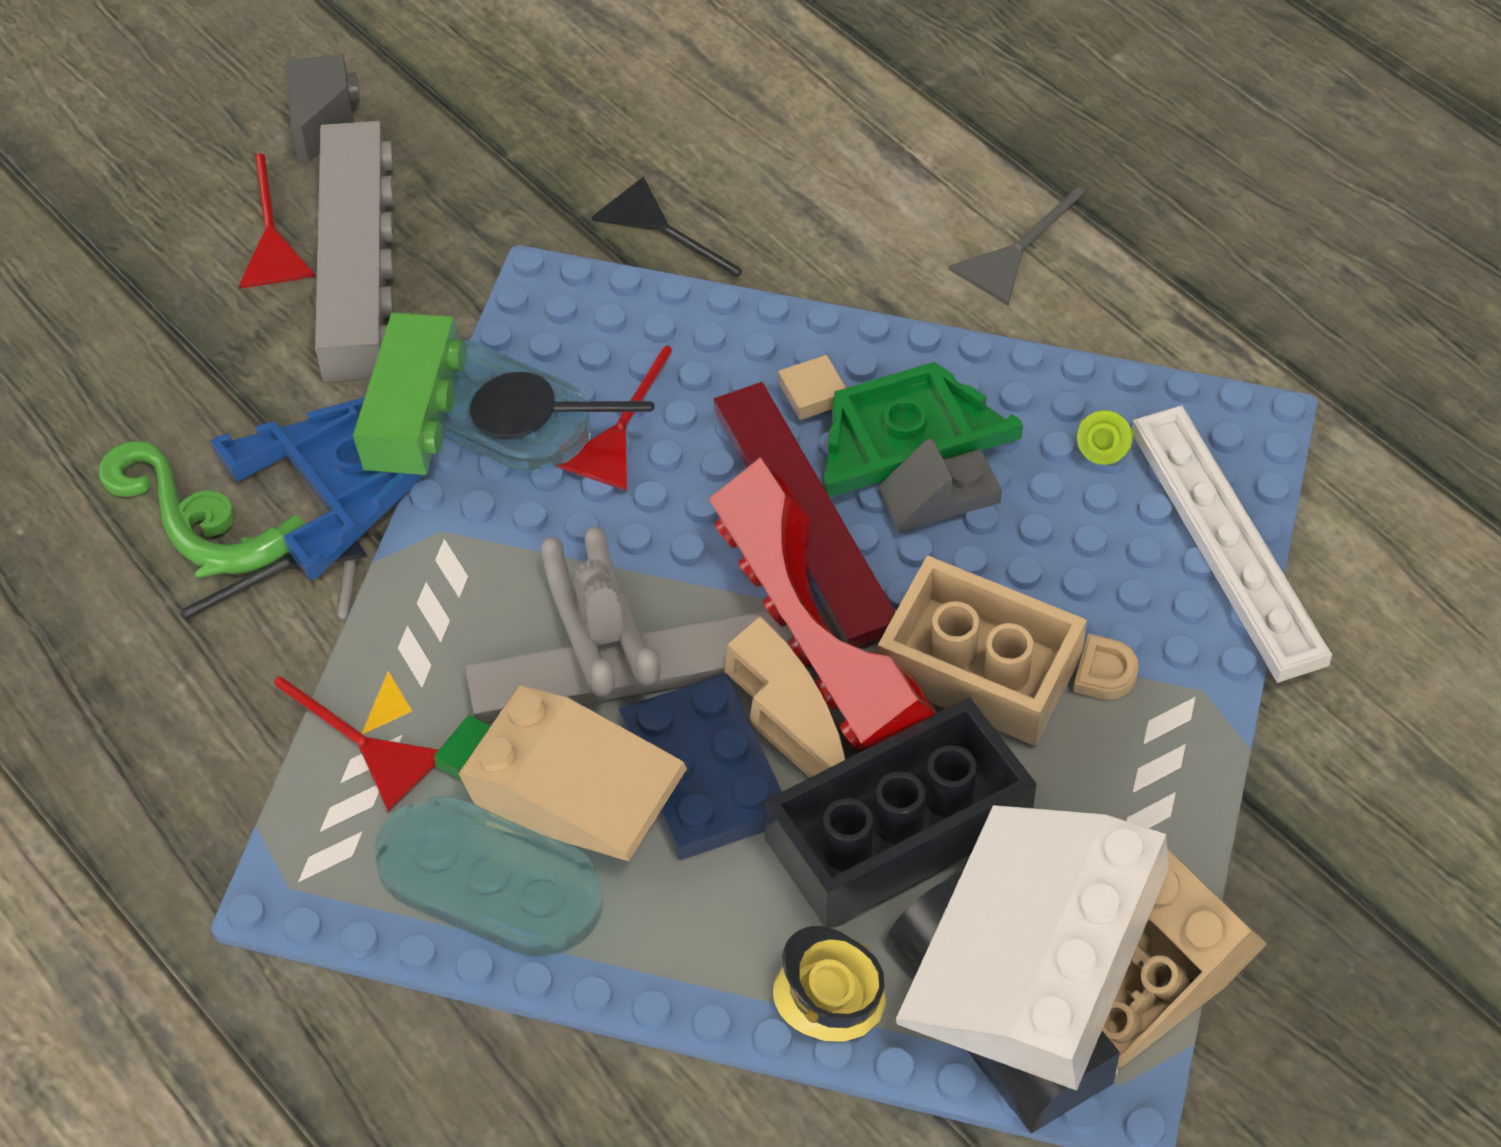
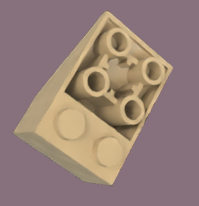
[1102,848,1267,1068]

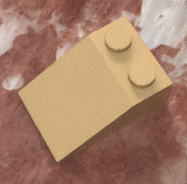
[459,685,687,861]

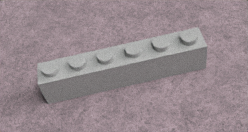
[315,121,395,382]

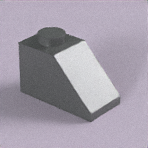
[285,54,360,164]

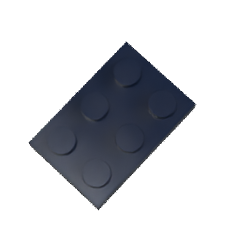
[618,674,782,861]

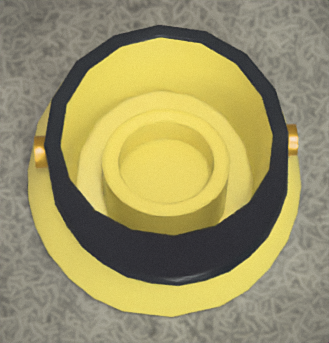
[773,926,886,1041]

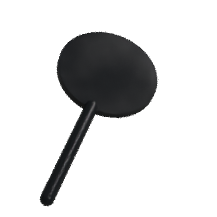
[470,372,655,440]

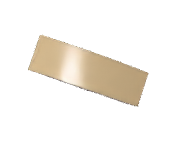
[724,616,845,778]

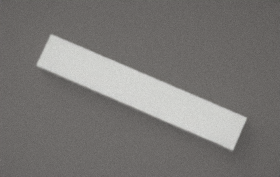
[1131,405,1332,683]

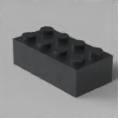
[764,697,1037,928]

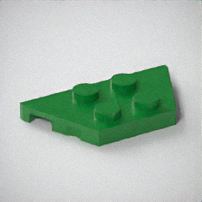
[824,362,1023,497]

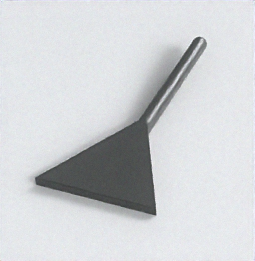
[948,186,1085,306]

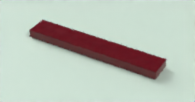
[713,382,895,647]

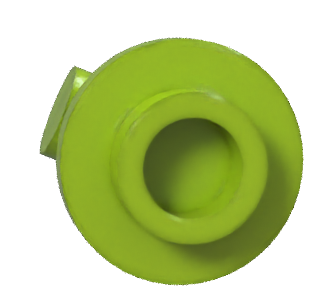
[1077,410,1135,465]

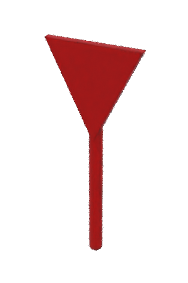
[239,153,315,289]
[554,345,672,491]
[274,676,439,813]

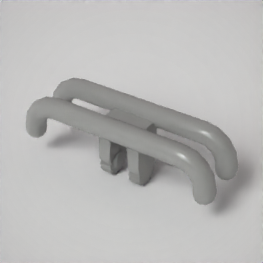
[541,527,661,697]

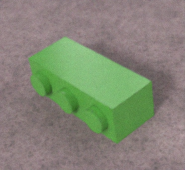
[353,313,467,475]

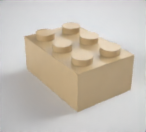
[877,555,1087,746]

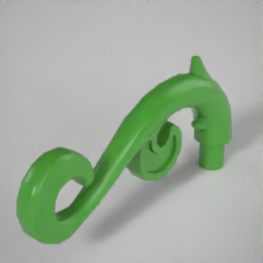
[99,441,305,579]

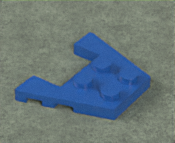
[210,397,429,581]

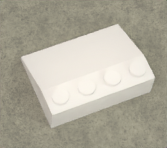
[896,805,1169,1090]

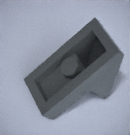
[878,438,1002,533]

